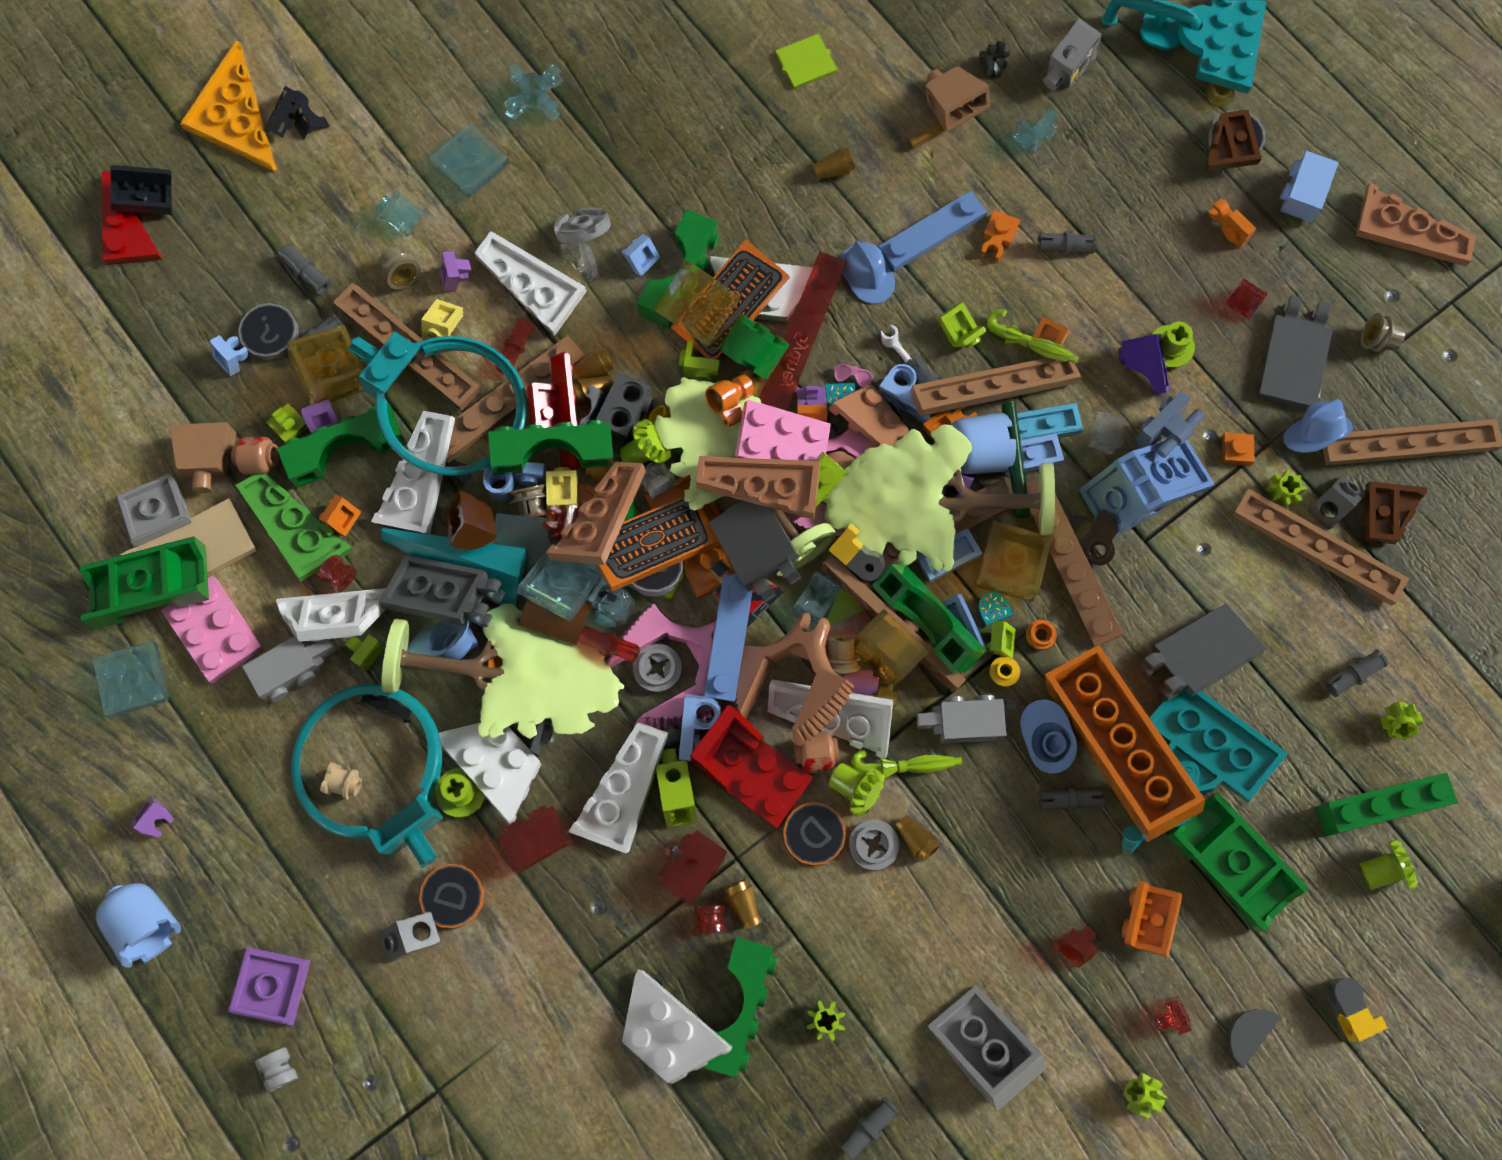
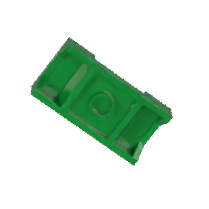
[79,536,209,630]
[1167,792,1309,933]

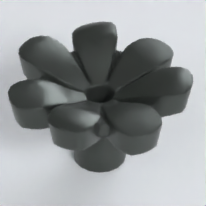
[979,41,1010,78]

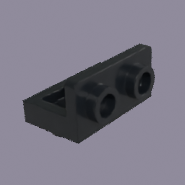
[110,165,172,215]

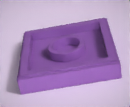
[228,947,311,1025]

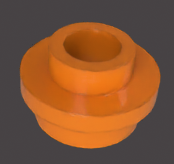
[1026,620,1057,650]

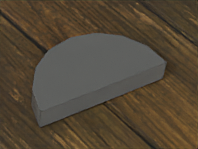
[1227,1009,1281,1068]

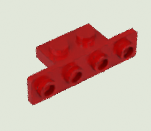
[527,352,581,470]

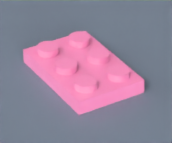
[735,400,831,461]
[161,575,264,684]

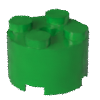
[720,313,790,380]

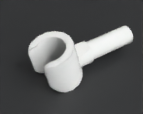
[881,325,912,363]

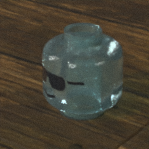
[591,585,636,629]

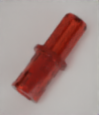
[495,318,534,374]
[579,625,640,662]

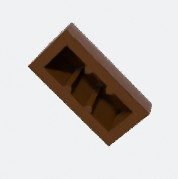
[445,490,497,550]
[519,582,593,645]

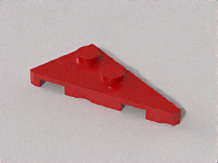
[101,170,162,265]

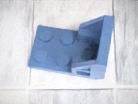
[1079,440,1215,538]

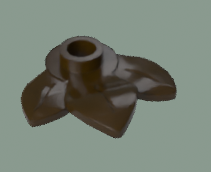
[1069,510,1117,566]

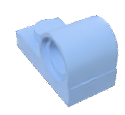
[878,364,934,423]
[483,462,547,502]
[679,694,721,761]

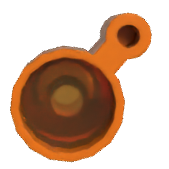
[705,374,754,428]

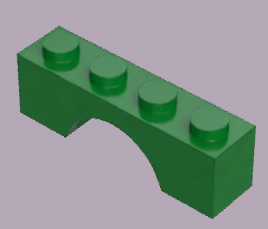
[637,209,721,329]
[277,404,407,489]
[488,420,613,475]
[872,564,987,673]
[1315,772,1458,837]
[702,937,777,1078]

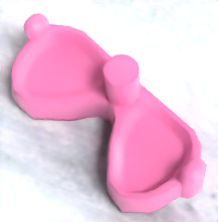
[834,364,874,388]

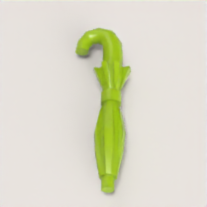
[987,309,1079,364]
[851,749,962,779]

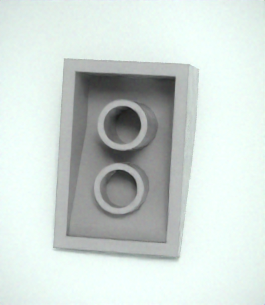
[928,985,1046,1112]

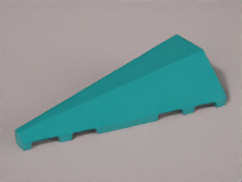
[381,528,528,608]

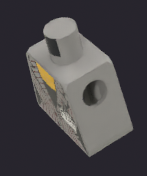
[1043,18,1102,91]

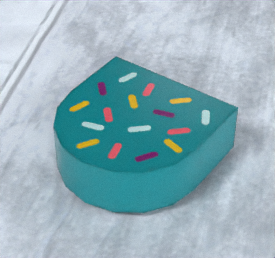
[825,383,855,408]
[977,592,1013,628]

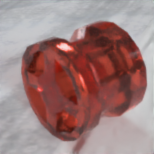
[317,554,357,593]
[694,905,727,934]

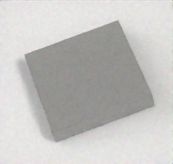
[116,472,192,547]

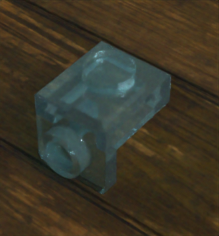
[1013,108,1059,152]
[375,191,424,237]
[792,571,841,625]

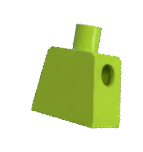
[656,749,698,828]

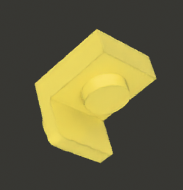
[421,299,463,340]
[546,467,579,509]

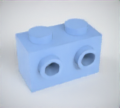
[1280,151,1339,223]

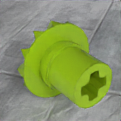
[1152,321,1195,370]
[620,419,673,465]
[829,763,884,817]
[435,768,486,818]
[1359,840,1418,890]

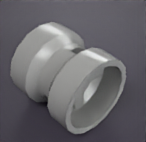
[255,1047,298,1093]

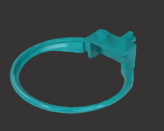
[348,332,527,476]
[291,684,444,868]

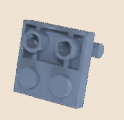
[1134,391,1205,458]

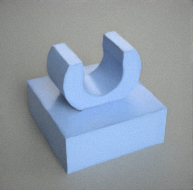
[622,234,661,276]
[210,335,248,377]

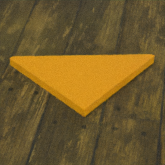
[180,41,277,172]

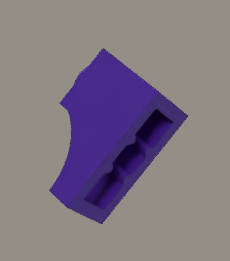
[1118,334,1170,394]

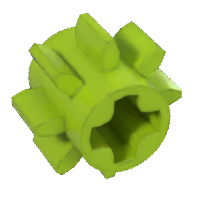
[1265,470,1307,508]
[1380,701,1424,740]
[807,1001,846,1041]
[1123,1073,1167,1119]

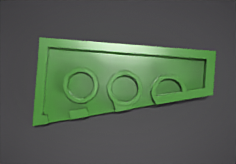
[236,474,353,582]

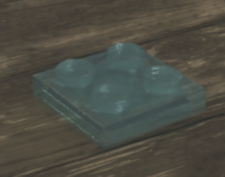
[429,123,510,199]
[517,547,602,622]
[92,641,170,718]

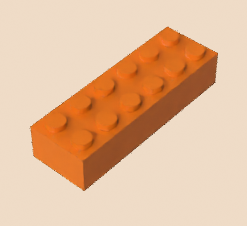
[1045,645,1205,842]

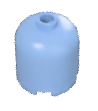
[950,413,1016,475]
[96,883,181,968]

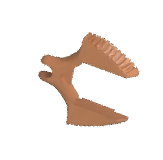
[735,613,854,746]

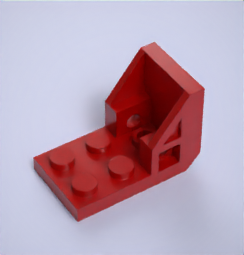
[690,704,813,829]

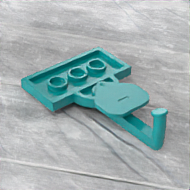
[1101,0,1267,94]
[1121,690,1288,854]

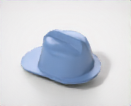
[839,240,895,304]
[1283,399,1353,453]
[407,619,478,660]
[1020,699,1078,774]

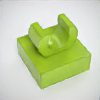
[266,403,308,443]
[982,621,1016,658]
[345,635,385,672]

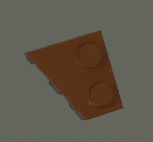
[1205,109,1262,172]
[1365,481,1427,544]

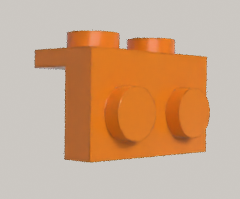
[1122,881,1182,957]

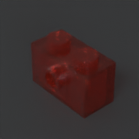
[497,805,574,874]
[659,830,728,907]

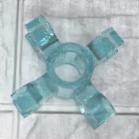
[504,62,563,122]

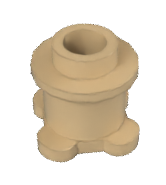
[320,762,362,800]

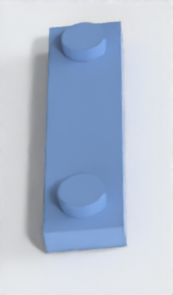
[879,191,987,272]
[704,574,753,702]

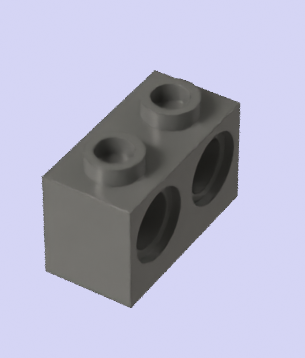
[596,372,654,445]

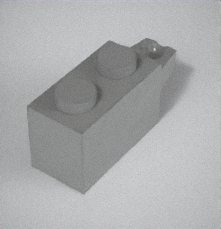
[242,636,336,703]
[916,695,1007,744]

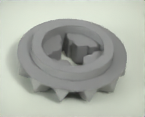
[633,644,682,693]
[849,820,899,871]

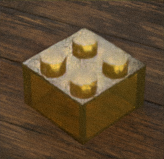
[653,261,740,347]
[287,325,365,405]
[974,521,1052,602]
[854,609,929,687]

